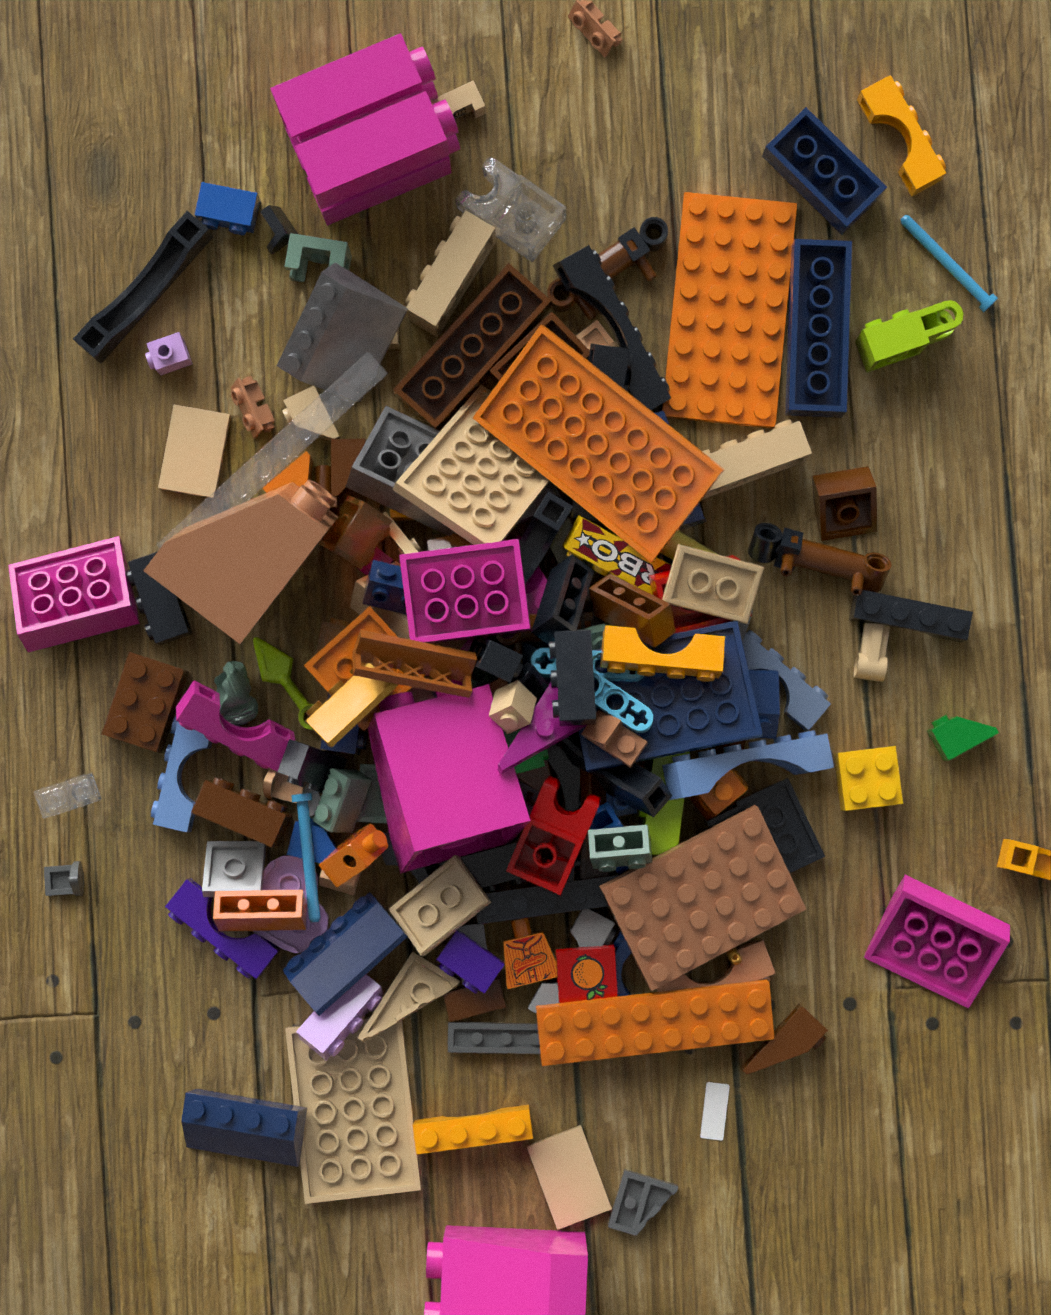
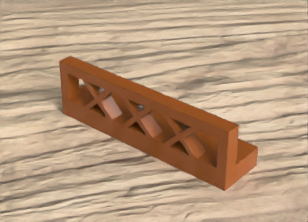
[352,630,477,698]

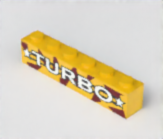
[562,515,672,595]

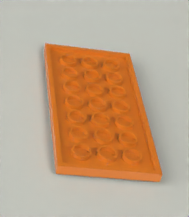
[662,192,797,429]
[473,325,725,562]

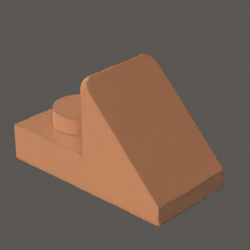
[581,710,648,768]

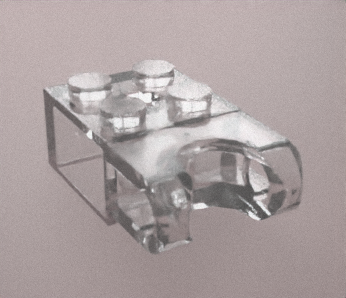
[455,157,566,263]

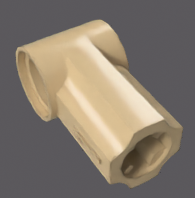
[854,623,890,682]

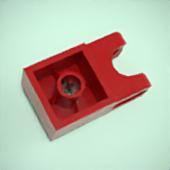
[506,776,601,895]

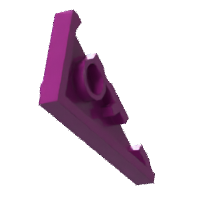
[498,683,587,774]

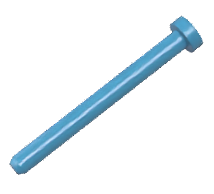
[900,215,998,313]
[291,793,321,923]

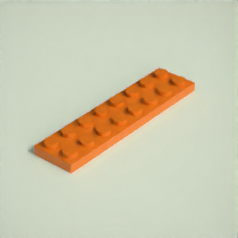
[536,979,774,1066]

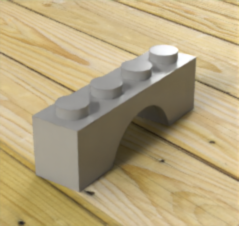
[528,909,617,1013]

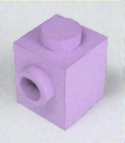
[145,332,192,375]

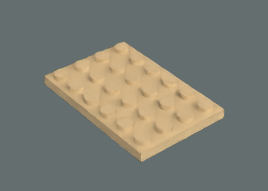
[393,385,550,545]
[285,1017,422,1204]

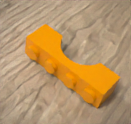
[857,75,946,197]
[600,625,725,682]
[997,839,1051,880]
[413,1105,533,1155]

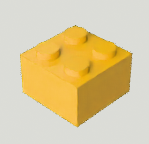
[833,746,903,811]

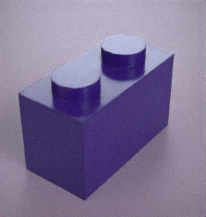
[436,929,505,994]

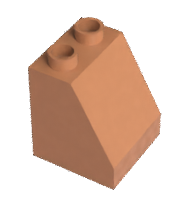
[144,479,338,644]

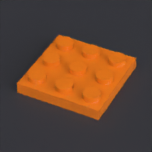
[304,606,425,731]

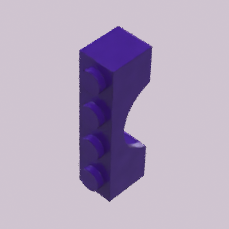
[165,878,281,979]

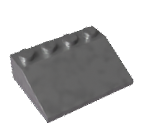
[277,262,408,402]
[345,406,453,536]

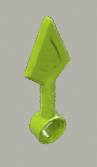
[253,637,314,730]

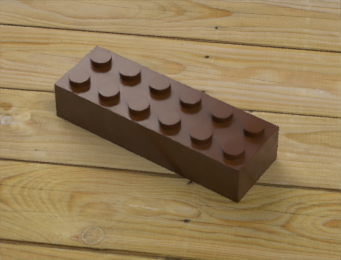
[393,263,551,431]

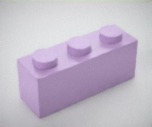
[296,975,383,1061]

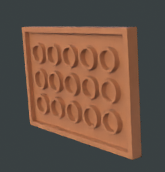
[599,805,806,991]

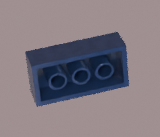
[762,107,887,235]

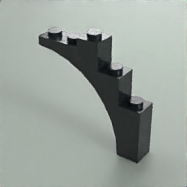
[507,662,672,817]

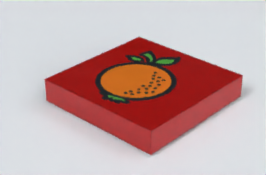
[555,945,618,1003]

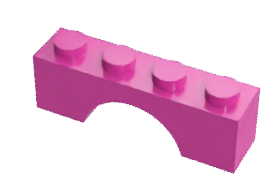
[176,680,295,772]

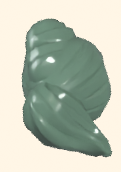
[214,661,258,726]

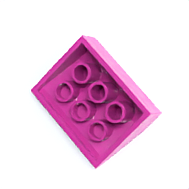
[8,536,140,653]
[399,539,531,644]
[864,875,1010,1009]

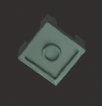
[284,233,352,282]

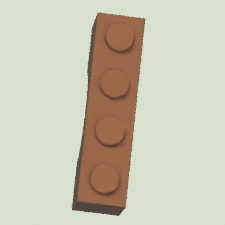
[656,939,776,992]

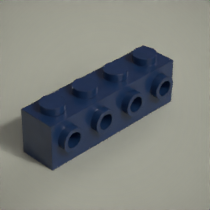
[362,560,407,615]

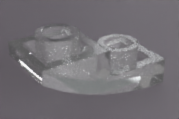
[33,772,102,819]

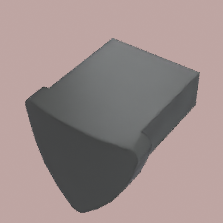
[44,861,84,896]

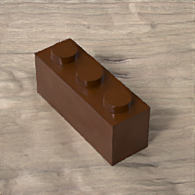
[589,574,676,648]

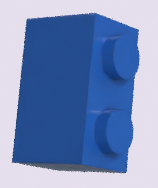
[195,182,261,235]

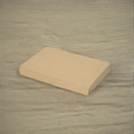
[158,404,231,499]
[662,544,764,624]
[389,855,491,956]
[527,1125,612,1230]

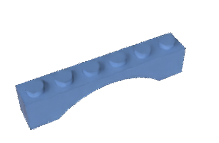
[662,730,834,800]

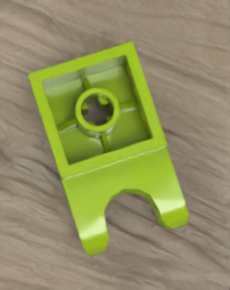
[855,300,963,373]

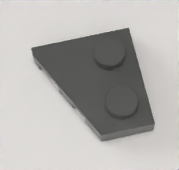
[608,1169,678,1236]

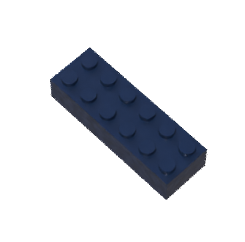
[785,239,852,418]

